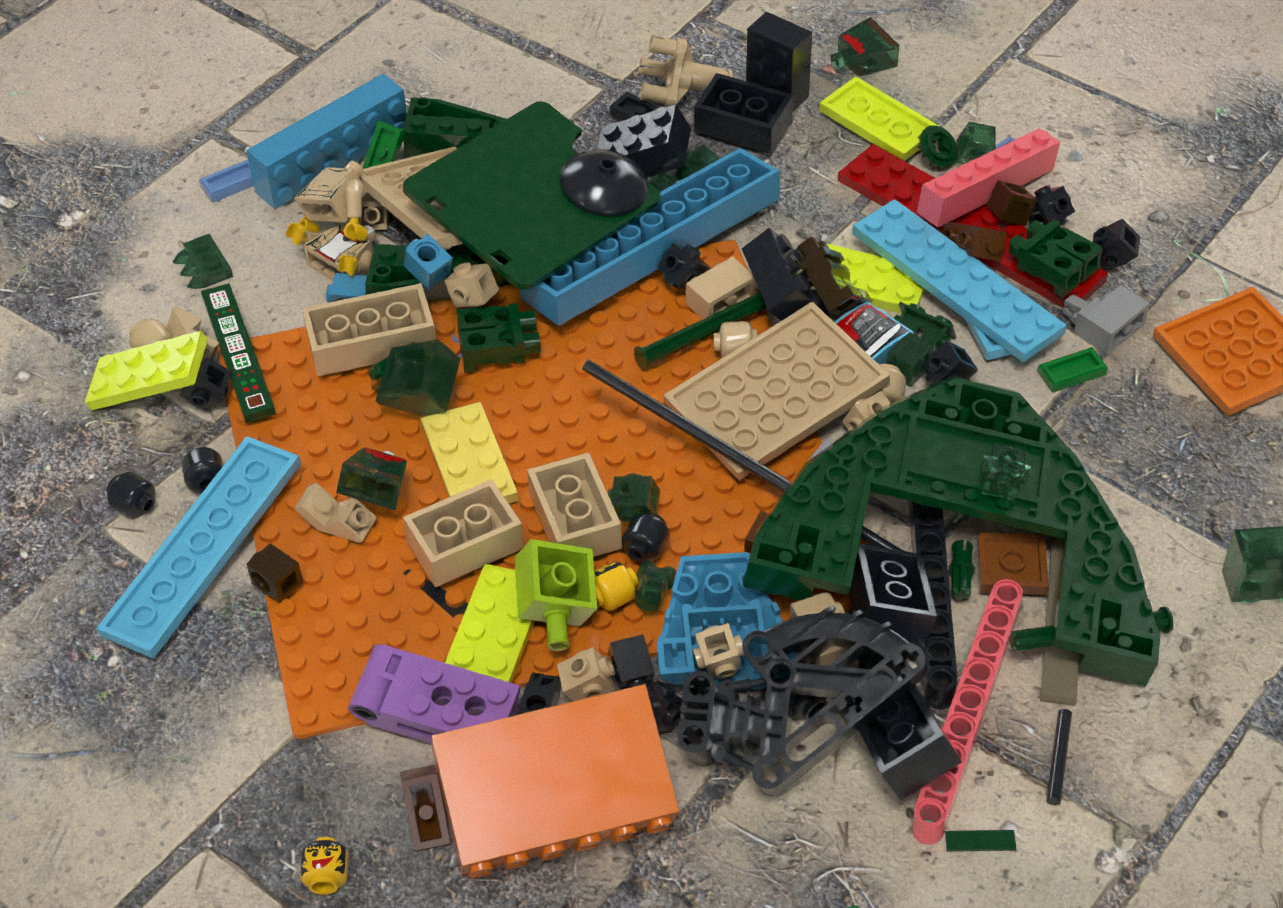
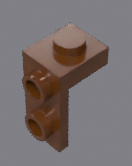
[941,222,1007,262]

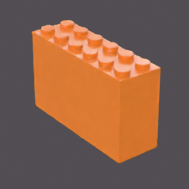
[431,684,679,879]

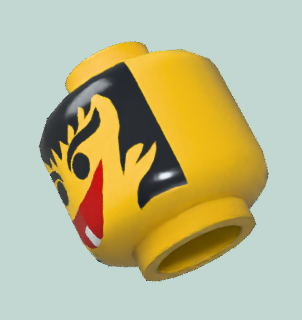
[594,562,639,611]
[300,837,349,895]

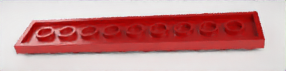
[837,144,1108,308]

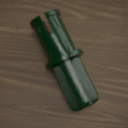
[948,540,975,600]

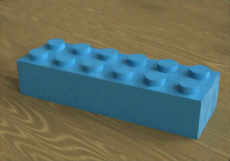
[246,73,407,209]

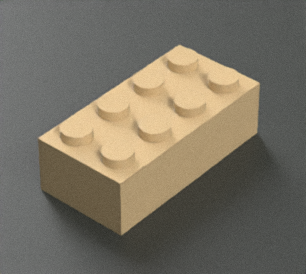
[302,283,438,377]

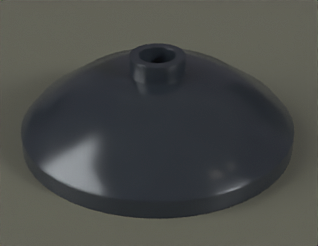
[560,149,648,217]

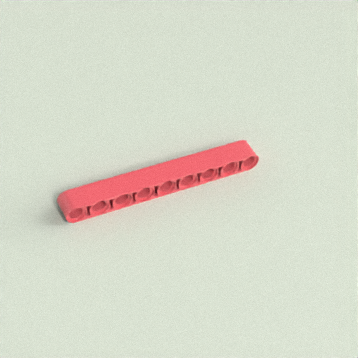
[912,579,1023,845]

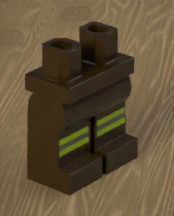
[797,237,873,316]

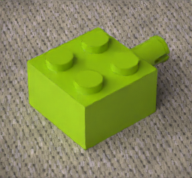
[515,539,597,651]

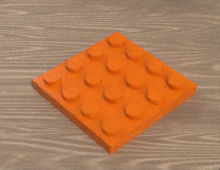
[1153,286,1283,416]

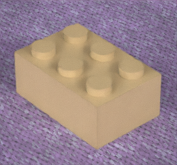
[527,452,622,557]
[403,479,524,587]

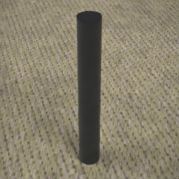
[1046,709,1072,805]

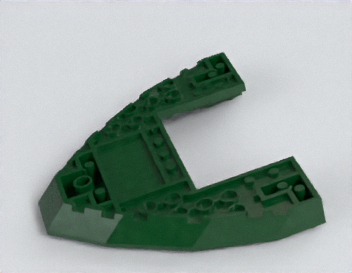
[743,376,1160,687]

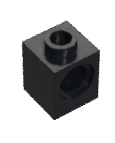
[608,634,655,690]

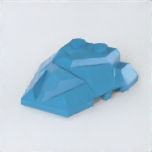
[657,552,798,689]

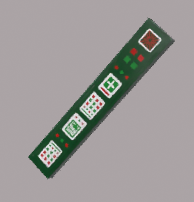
[201,283,276,423]

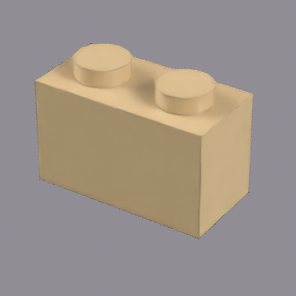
[686,257,756,319]

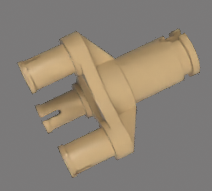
[638,35,733,107]

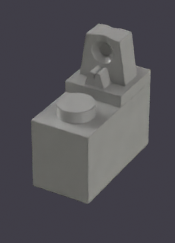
[1063,285,1150,355]

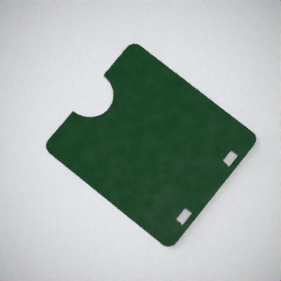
[403,101,661,290]

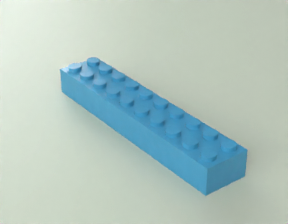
[520,148,780,326]

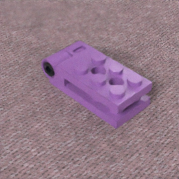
[348,645,521,744]

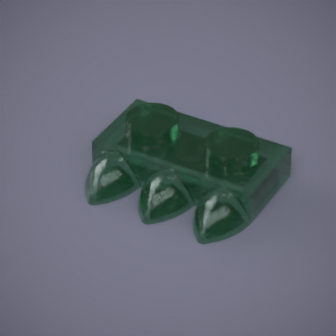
[172,233,233,289]

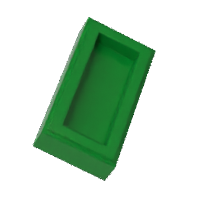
[1037,347,1108,393]

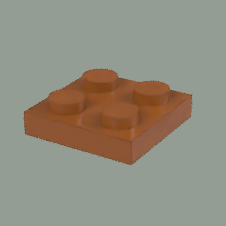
[977,532,1049,595]

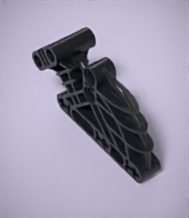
[677,605,928,796]

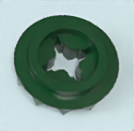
[917,125,958,169]

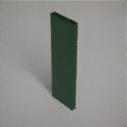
[945,830,1016,852]

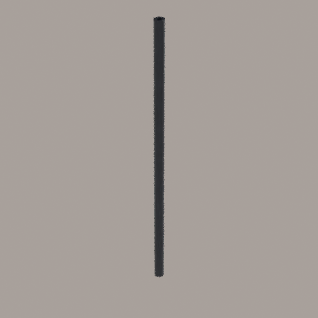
[582,359,904,551]

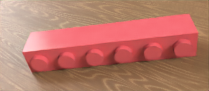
[917,128,1060,227]

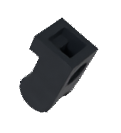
[517,672,561,715]

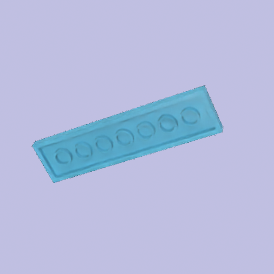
[852,199,1067,362]
[96,436,302,659]

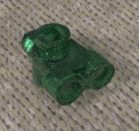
[635,560,677,611]

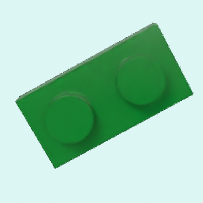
[363,121,406,169]

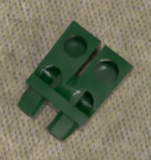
[1008,219,1102,298]
[456,303,541,373]

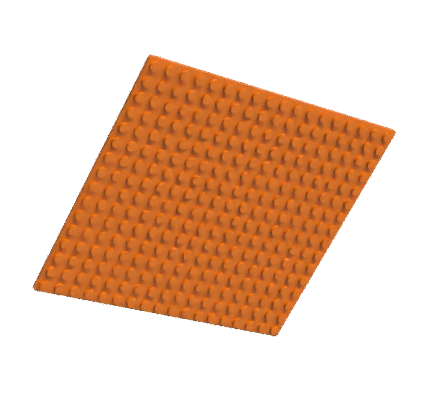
[217,240,866,739]

